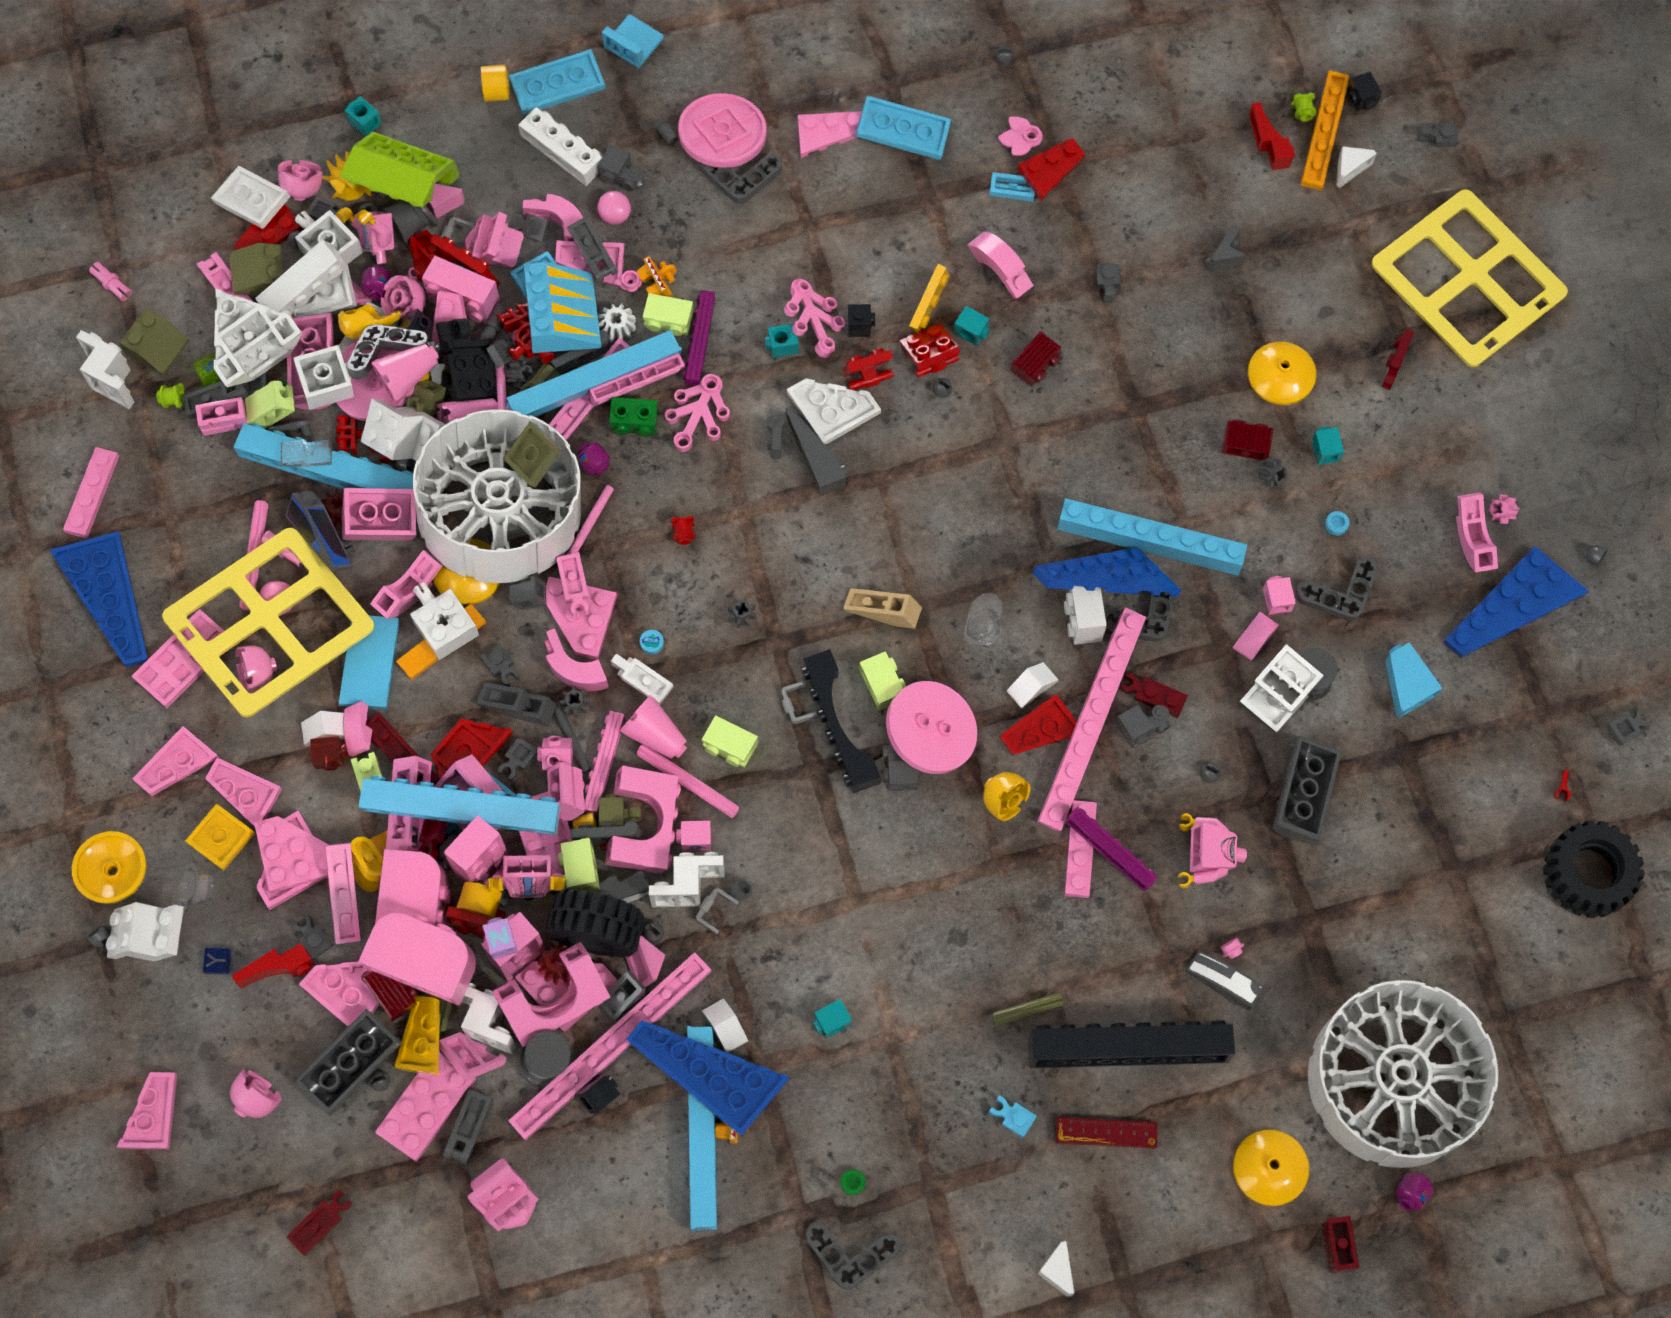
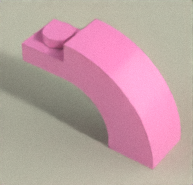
[522,194,583,241]
[967,232,1034,299]
[1456,492,1498,573]
[370,550,443,619]
[544,628,609,691]

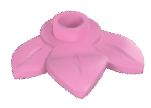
[998,117,1042,156]

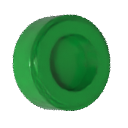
[840,1169,866,1196]

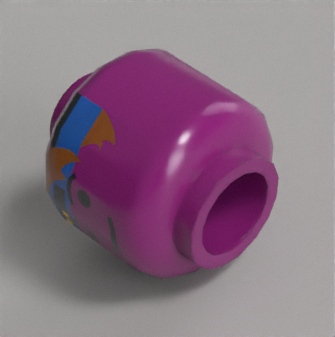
[361,266,391,300]
[576,442,610,477]
[1395,1172,1433,1211]

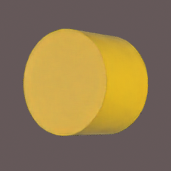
[481,64,510,102]
[456,882,502,918]

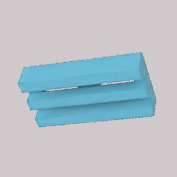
[989,172,1035,201]

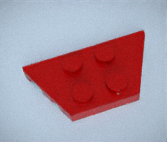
[430,718,513,778]

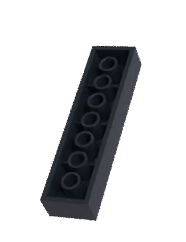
[1028,1020,1235,1068]

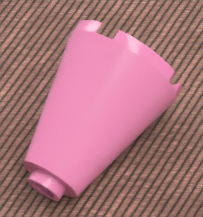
[371,344,439,402]
[436,398,498,424]
[620,695,687,759]

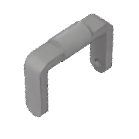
[441,217,475,239]
[781,681,818,724]
[696,888,739,934]

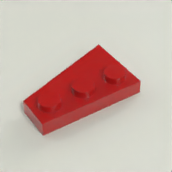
[1017,138,1085,202]
[234,204,303,250]
[430,234,501,288]
[999,694,1077,756]

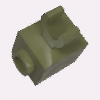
[406,379,446,416]
[599,794,642,827]

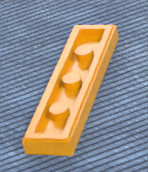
[396,604,486,681]

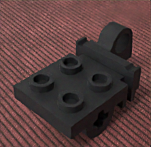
[435,318,497,401]

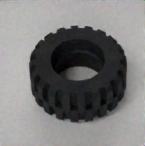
[1543,820,1645,918]
[545,889,645,958]

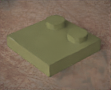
[503,421,562,488]

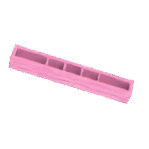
[588,354,685,407]
[584,711,625,816]

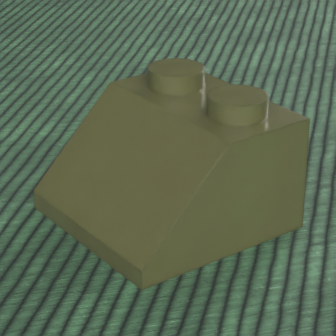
[229,243,284,296]
[120,308,189,376]

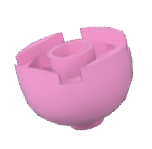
[278,160,323,201]
[381,275,426,321]
[235,645,277,693]
[230,1069,282,1118]

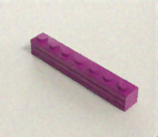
[683,290,715,386]
[1065,807,1158,891]

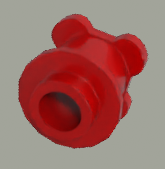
[671,516,696,545]

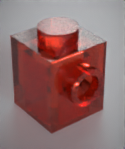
[310,736,348,771]

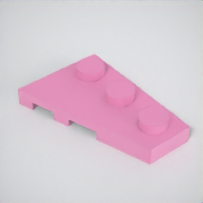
[798,111,862,158]
[555,240,625,289]
[432,290,471,360]
[133,726,219,796]
[205,758,282,827]
[117,1072,177,1150]

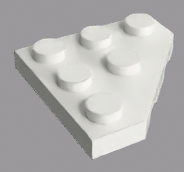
[787,378,881,445]

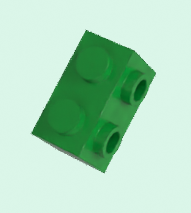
[609,397,659,436]

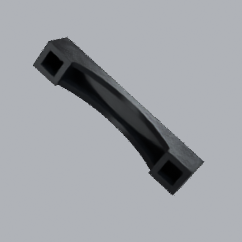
[801,649,881,794]

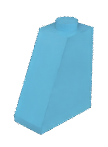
[1385,642,1442,719]

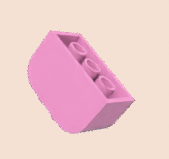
[375,849,452,927]
[358,913,476,1006]

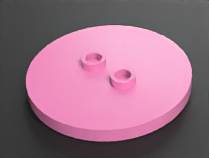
[678,93,767,168]
[336,337,414,421]
[886,681,977,774]

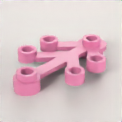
[784,279,846,358]
[665,374,730,452]

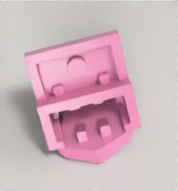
[464,212,524,268]
[467,1159,539,1232]

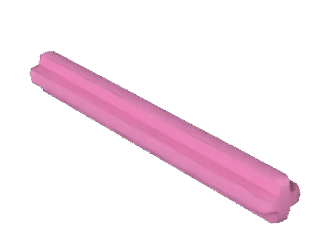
[239,500,268,611]
[637,744,739,818]

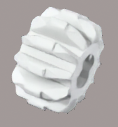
[598,303,636,342]

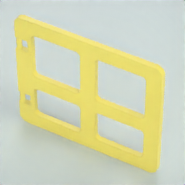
[1371,190,1568,367]
[162,528,374,717]

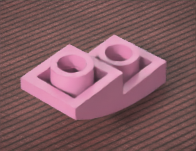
[344,701,372,757]

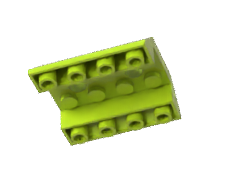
[340,132,460,207]

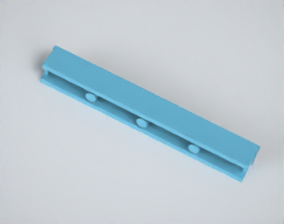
[505,330,682,417]
[687,1026,717,1232]

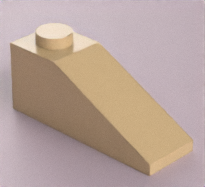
[843,588,922,629]

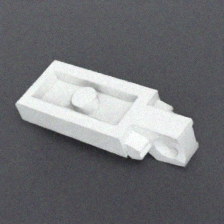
[611,654,674,705]

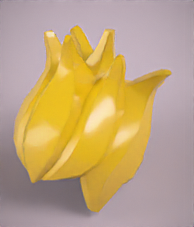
[322,151,372,201]

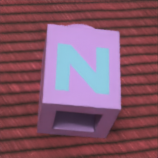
[483,917,518,960]

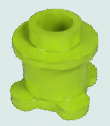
[1291,93,1317,122]
[157,383,185,408]

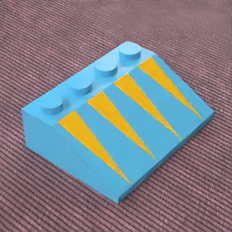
[524,262,601,353]

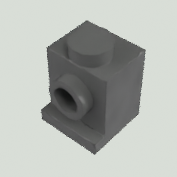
[508,576,546,610]

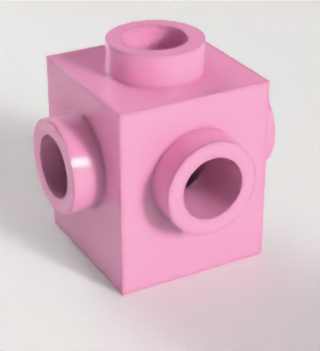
[537,736,573,770]

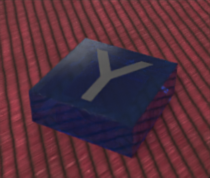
[203,948,231,975]

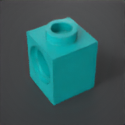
[344,96,382,137]
[953,306,990,346]
[764,323,799,358]
[1312,426,1344,465]
[812,999,852,1039]

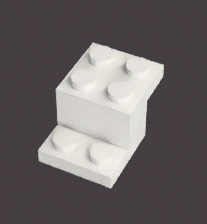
[76,330,134,409]
[361,398,446,461]
[1240,644,1324,732]
[649,852,725,907]
[106,902,184,962]
[461,983,516,1055]

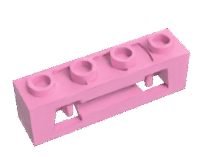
[386,756,432,852]

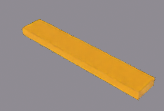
[1300,70,1350,191]

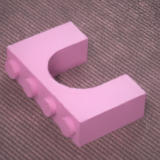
[605,766,681,875]
[492,942,610,1047]

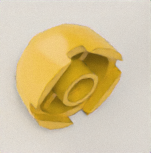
[983,772,1030,821]

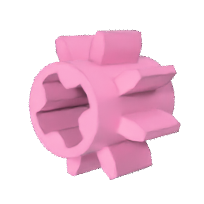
[1488,494,1519,524]

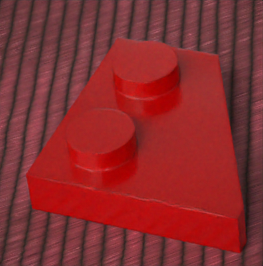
[408,230,454,281]

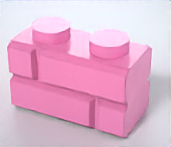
[196,397,247,436]
[547,762,586,821]

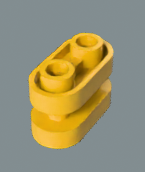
[350,837,383,892]

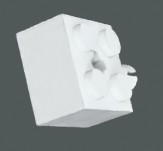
[295,210,363,264]
[293,345,371,410]
[410,583,479,660]
[1064,586,1107,645]

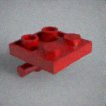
[900,323,960,378]
[842,348,894,390]
[446,899,506,939]

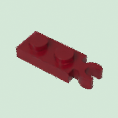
[1382,328,1415,390]
[1120,673,1188,718]
[418,819,448,859]
[286,1190,353,1256]

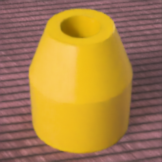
[572,812,597,829]

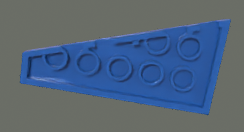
[49,532,149,668]
[1443,546,1589,658]
[1033,547,1181,597]
[626,1020,790,1137]

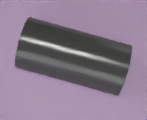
[1273,735,1342,843]
[294,1008,402,1117]

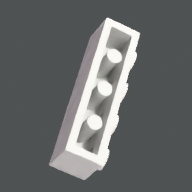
[518,107,603,186]
[255,240,347,316]

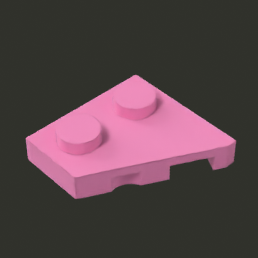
[439,1032,507,1081]

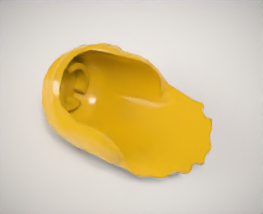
[338,304,402,340]

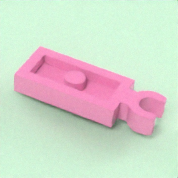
[556,552,589,617]

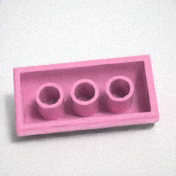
[287,313,334,410]

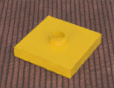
[185,804,255,871]

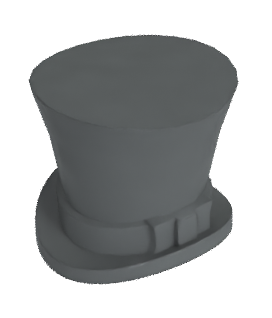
[382,201,439,244]
[1299,648,1338,702]
[519,1031,571,1087]

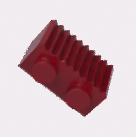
[1010,331,1061,387]
[1221,419,1273,461]
[363,971,418,1022]
[1321,1216,1360,1274]

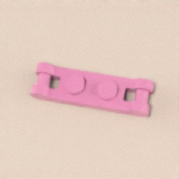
[197,252,253,302]

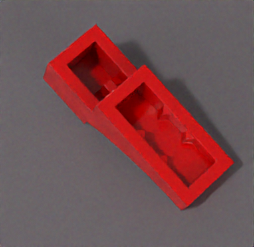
[1249,102,1295,170]
[232,943,315,989]

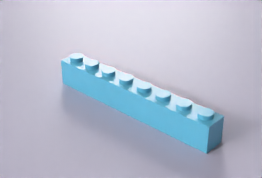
[233,423,413,489]
[1057,498,1247,576]
[359,775,561,835]

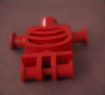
[497,303,555,363]
[335,415,393,463]

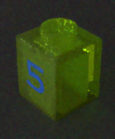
[193,352,221,387]

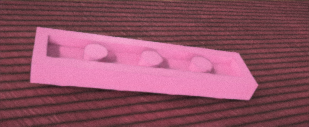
[63,447,119,538]
[1064,800,1097,898]
[325,843,361,944]

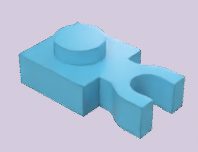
[989,1095,1037,1138]

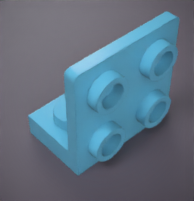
[602,15,664,68]

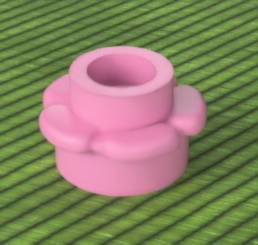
[621,270,642,292]
[1220,938,1244,959]

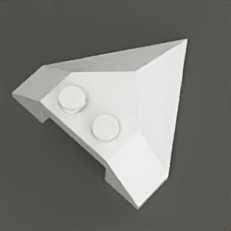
[214,289,302,387]

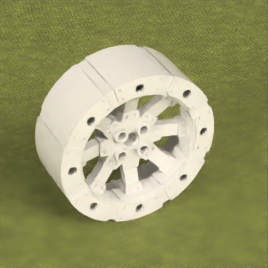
[413,410,581,583]
[1308,980,1498,1168]

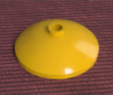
[1248,341,1316,405]
[433,538,500,605]
[72,831,147,904]
[1233,1130,1309,1206]

